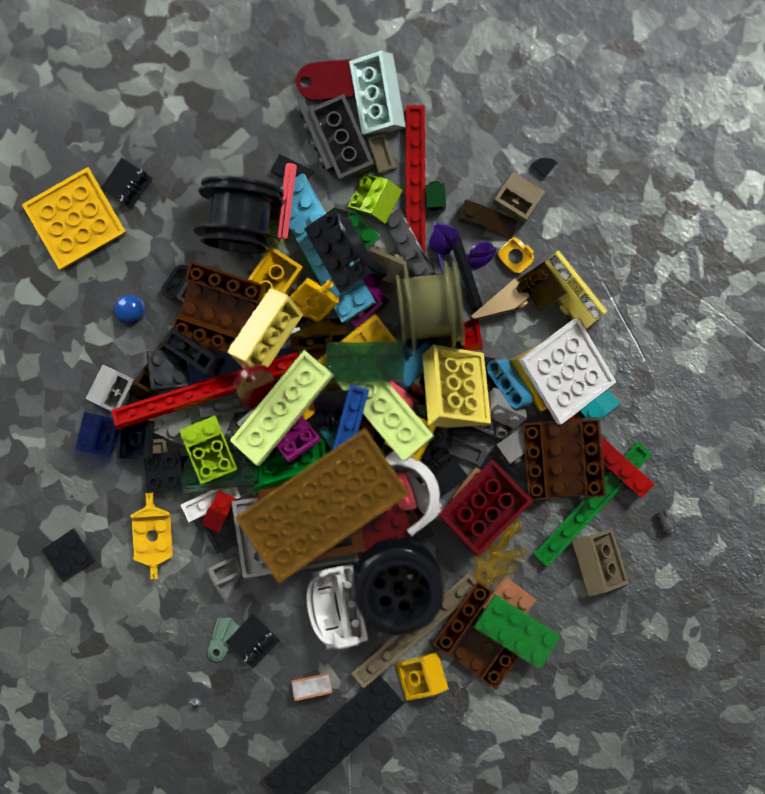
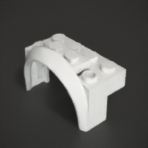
[385,451,443,536]
[307,564,368,649]

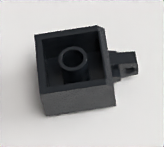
[413,404,454,461]

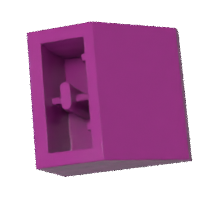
[275,416,321,463]

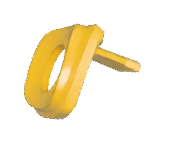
[498,238,534,274]

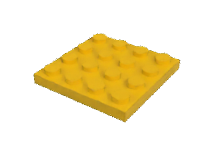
[22,167,126,271]

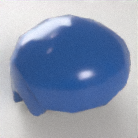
[114,295,146,324]

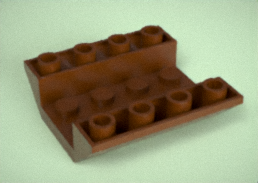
[173,261,265,354]
[523,418,606,500]
[433,580,520,690]

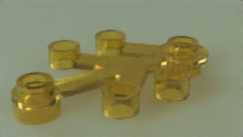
[475,518,527,586]

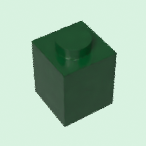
[425,181,446,211]

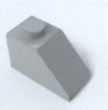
[496,427,525,465]

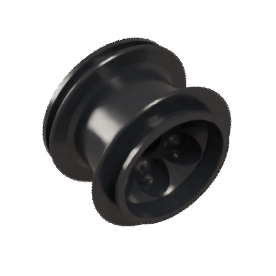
[193,176,285,254]
[354,537,444,636]

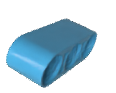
[389,338,435,389]
[487,359,533,408]

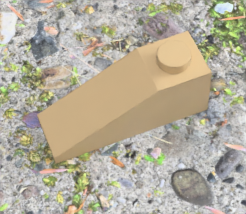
[471,279,530,321]

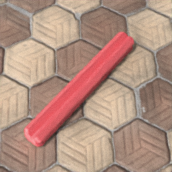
[276,163,297,239]

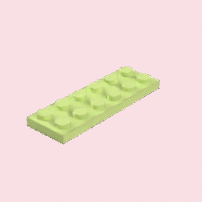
[331,348,434,462]
[230,350,334,466]

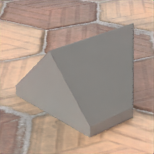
[207,555,242,602]

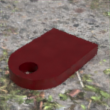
[296,59,355,101]
[233,365,276,411]

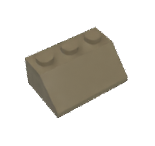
[572,528,629,596]

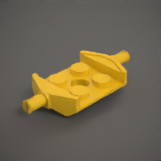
[131,493,173,579]

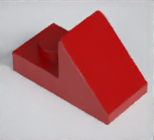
[462,320,483,351]
[202,490,236,533]

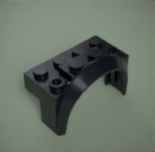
[304,207,388,295]

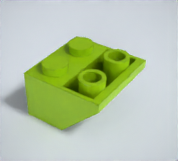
[347,173,403,224]

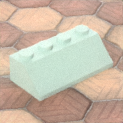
[350,51,405,135]

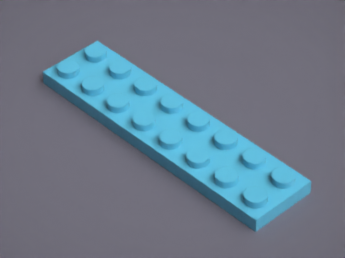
[279,174,376,323]

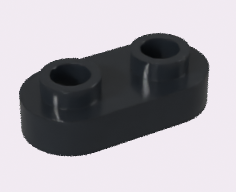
[161,265,189,300]

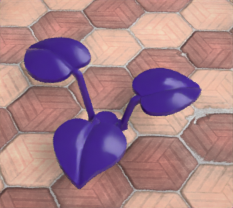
[429,223,497,275]

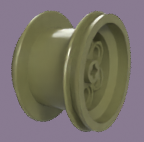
[396,261,464,352]

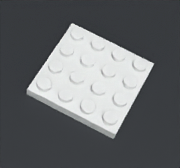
[519,317,616,425]

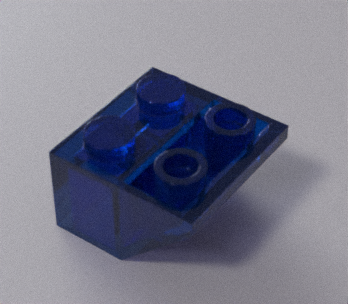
[75,412,120,458]

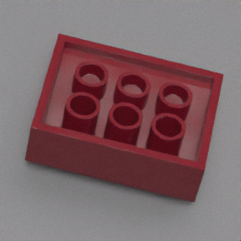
[438,459,533,556]

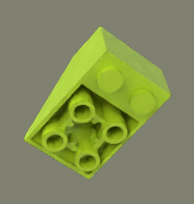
[179,416,237,484]

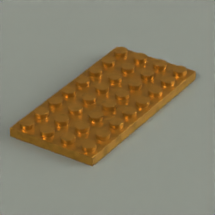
[235,429,410,583]

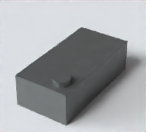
[309,94,376,182]

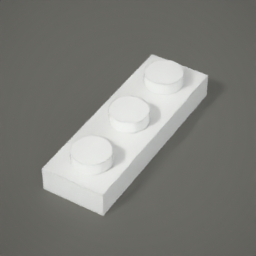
[181,480,242,522]

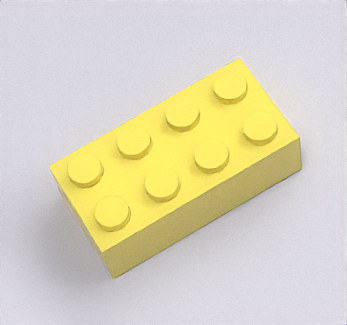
[228,288,303,370]

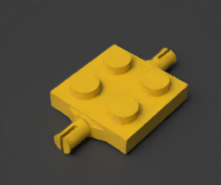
[289,278,340,322]

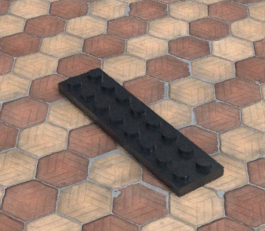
[263,675,405,794]

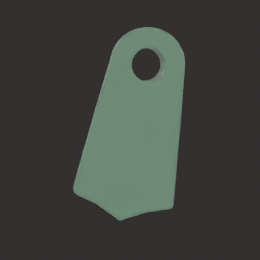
[208,617,240,662]

